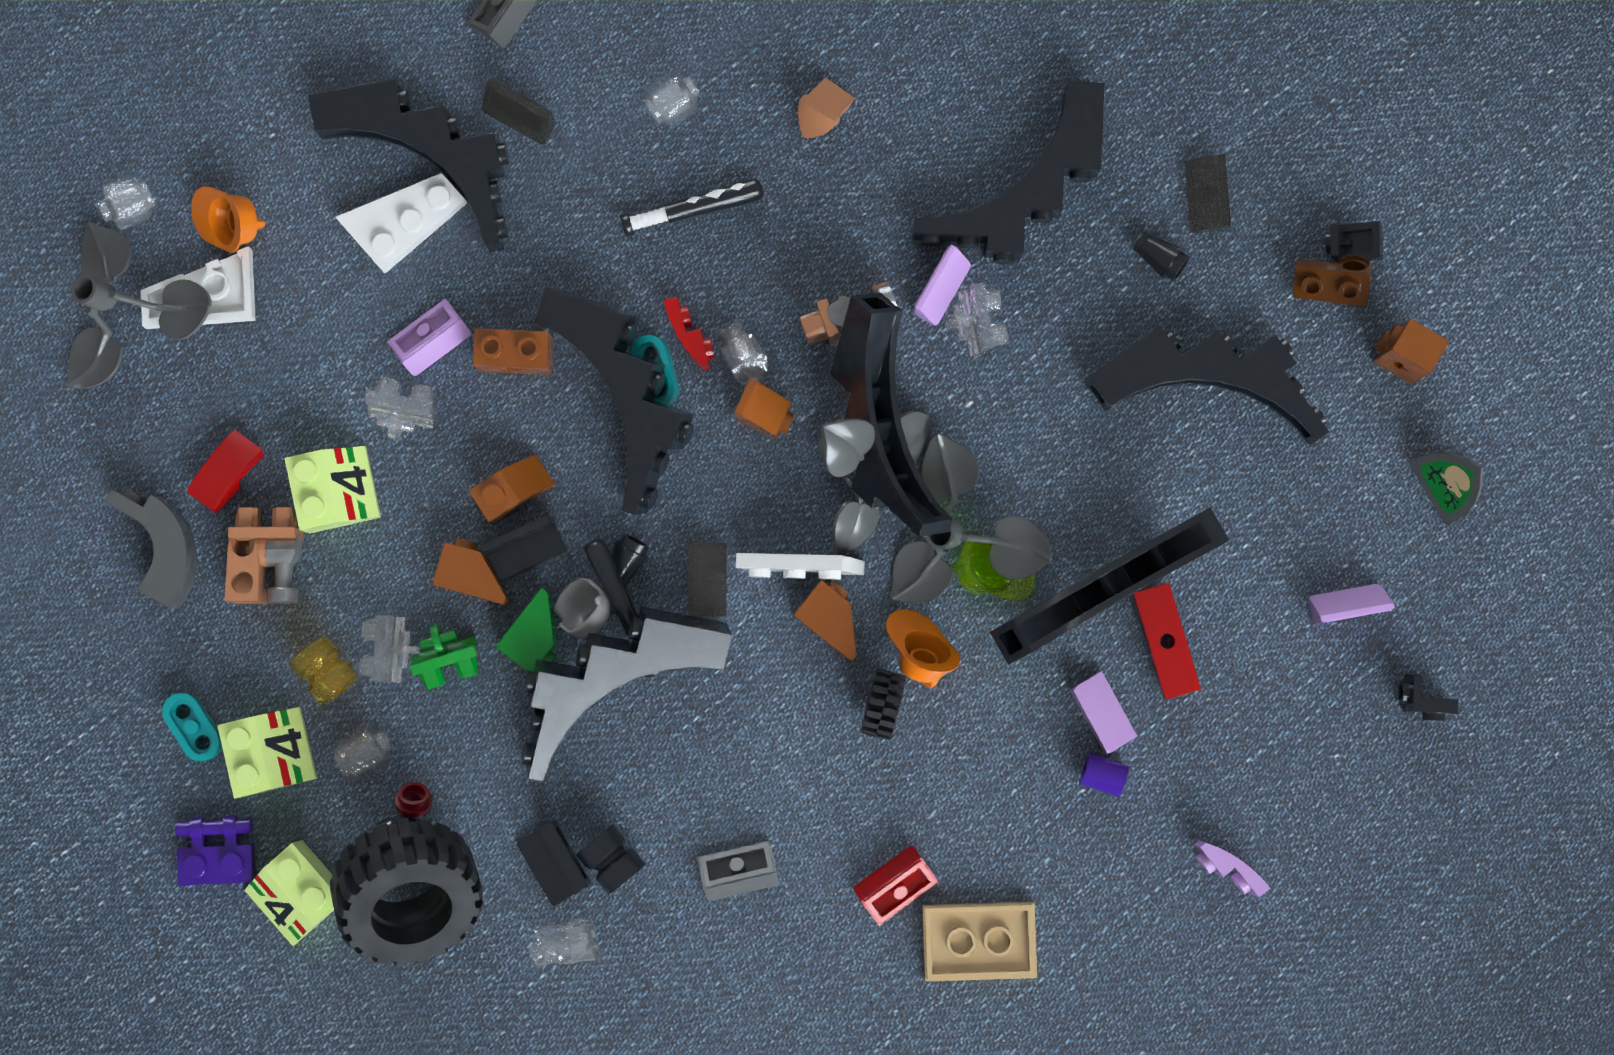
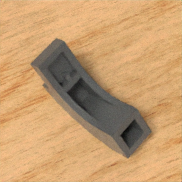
[104,488,197,610]

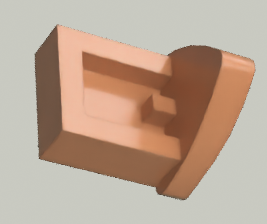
[798,77,854,138]

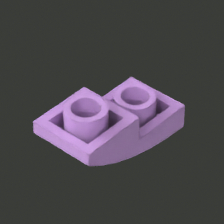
[1194,840,1270,897]

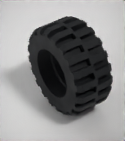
[330,818,483,966]

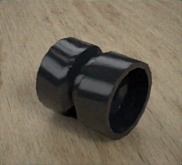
[576,824,646,895]

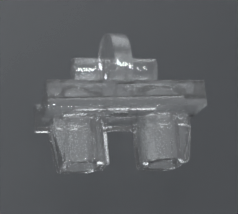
[945,283,1009,356]
[719,321,769,386]
[365,377,436,440]
[359,615,420,683]
[529,918,602,967]

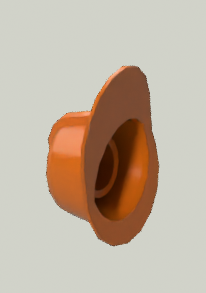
[191,186,265,253]
[886,609,961,688]

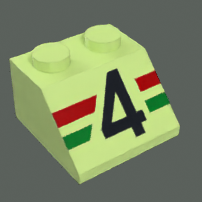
[284,446,381,534]
[217,707,318,799]
[245,840,334,946]

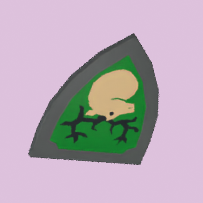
[1409,452,1483,525]

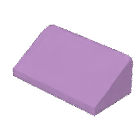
[913,245,971,326]
[387,298,471,376]
[1308,584,1394,624]
[1069,671,1137,754]

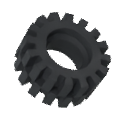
[861,668,906,741]

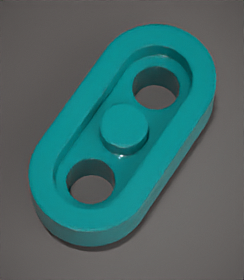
[631,335,679,405]
[162,693,222,761]

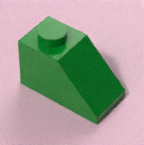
[496,588,558,671]

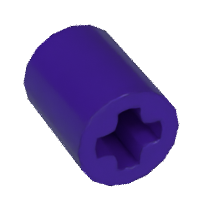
[1079,753,1129,797]

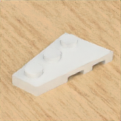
[336,173,467,273]
[141,246,256,329]
[736,553,865,580]

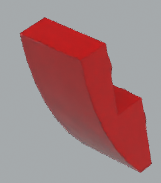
[663,297,715,371]
[187,429,264,514]

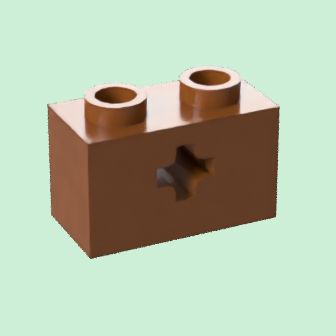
[1373,318,1450,384]
[473,329,554,375]

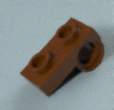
[1293,255,1373,307]

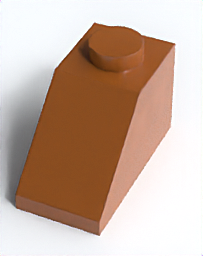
[734,378,795,440]
[469,454,556,525]
[432,538,511,606]
[794,580,857,662]

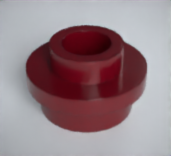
[395,782,433,817]

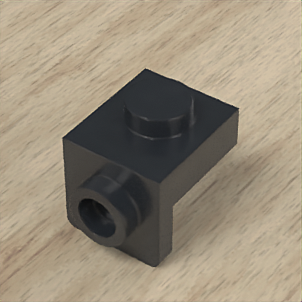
[1325,221,1383,262]
[1398,674,1458,721]

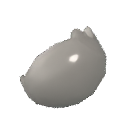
[554,578,610,638]

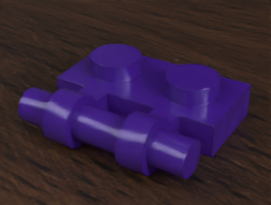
[175,815,256,886]

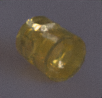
[289,636,360,706]

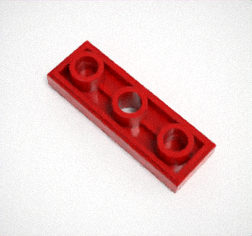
[1132,583,1201,700]

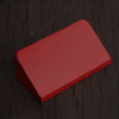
[853,846,939,926]

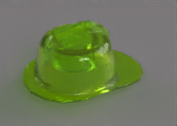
[951,535,1035,602]

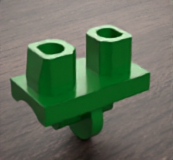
[409,624,479,690]

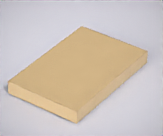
[922,901,1037,982]

